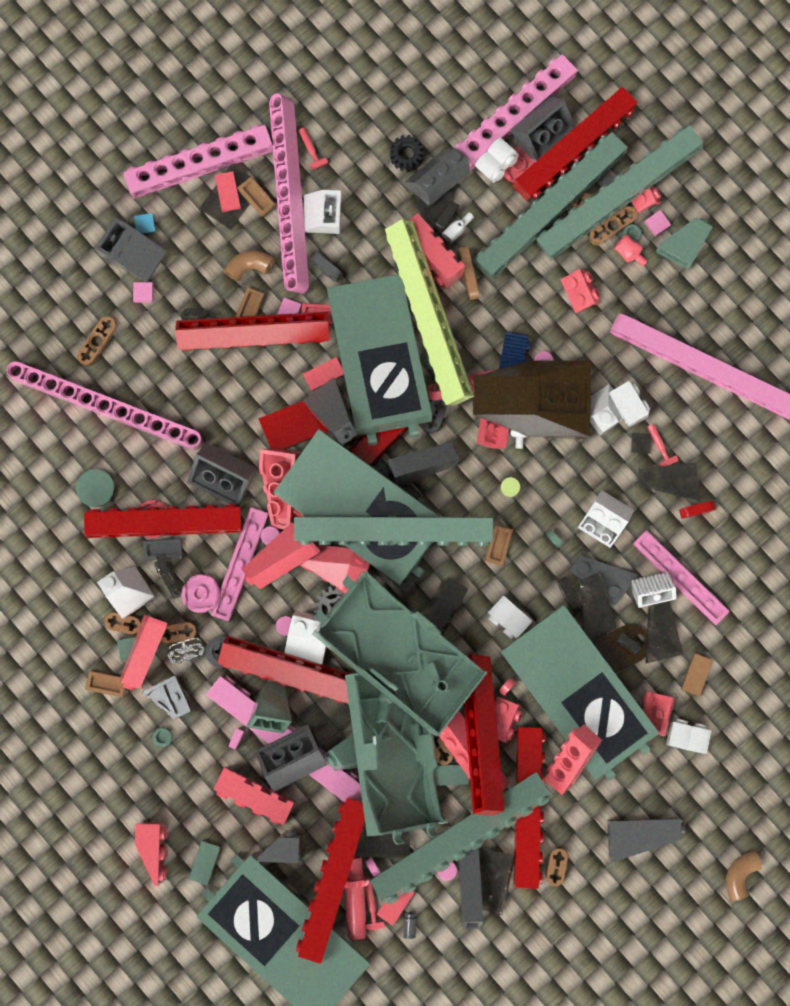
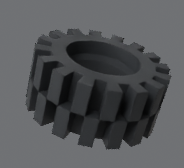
[390,135,424,172]

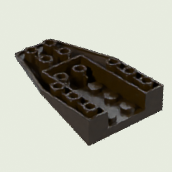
[473,361,591,439]

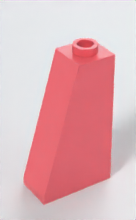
[241,522,320,589]
[119,615,168,691]

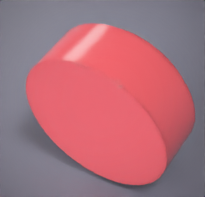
[499,678,517,696]

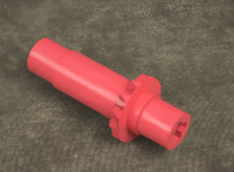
[344,856,370,940]

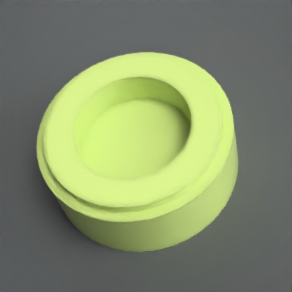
[501,477,520,497]

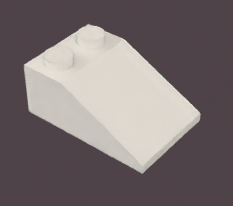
[284,610,327,664]

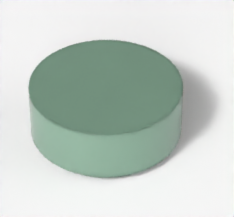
[622,224,642,242]
[546,529,564,548]
[152,727,173,747]

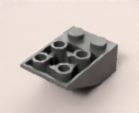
[95,217,167,283]

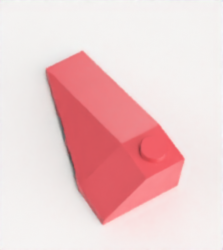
[259,449,302,529]
[299,545,370,593]

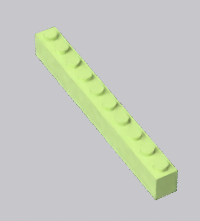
[385,219,474,405]

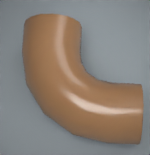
[223,250,275,281]
[726,851,762,901]

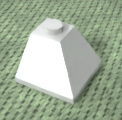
[590,384,624,436]
[97,567,155,619]

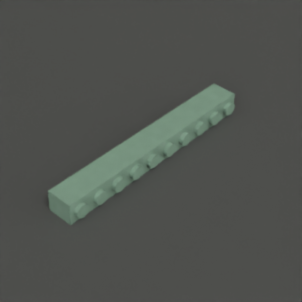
[536,125,703,261]
[476,132,628,280]
[294,517,493,546]
[370,772,552,905]

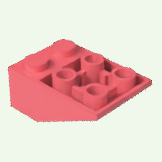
[135,822,168,886]

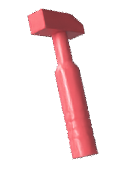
[299,128,328,169]
[647,424,679,467]
[365,882,385,930]

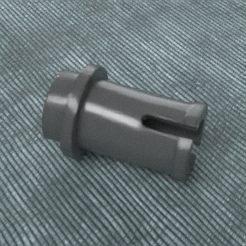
[403,912,418,939]

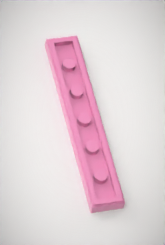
[211,507,269,622]
[633,530,730,625]

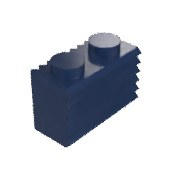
[499,331,531,369]

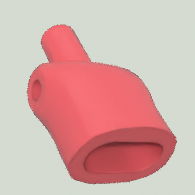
[613,234,647,266]

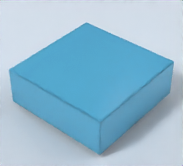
[134,213,156,235]

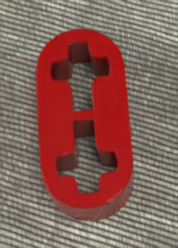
[679,501,716,519]

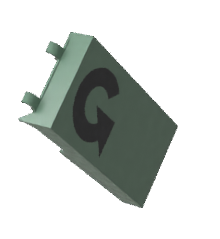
[273,429,441,585]

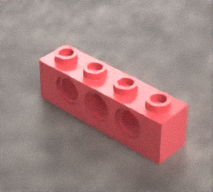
[545,725,602,795]

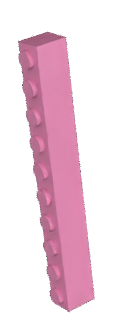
[206,676,363,803]

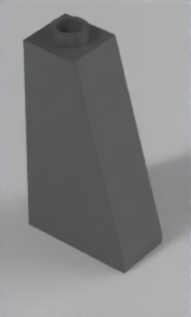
[303,378,357,445]
[387,442,460,487]
[607,818,685,862]
[459,849,483,929]

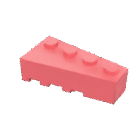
[409,213,465,289]
[214,767,296,825]

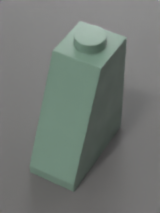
[656,218,713,270]
[247,682,292,733]
[324,734,358,771]

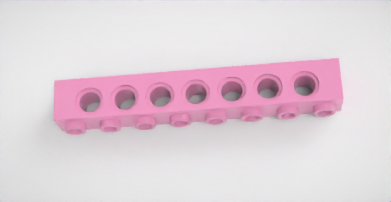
[454,54,578,171]
[123,125,273,199]

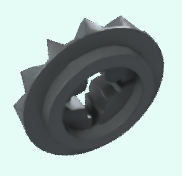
[205,636,225,668]

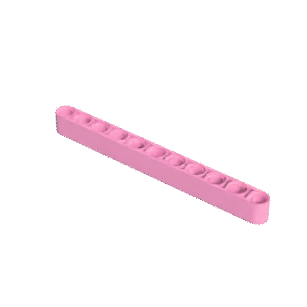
[269,93,309,294]
[610,314,790,420]
[7,362,203,450]

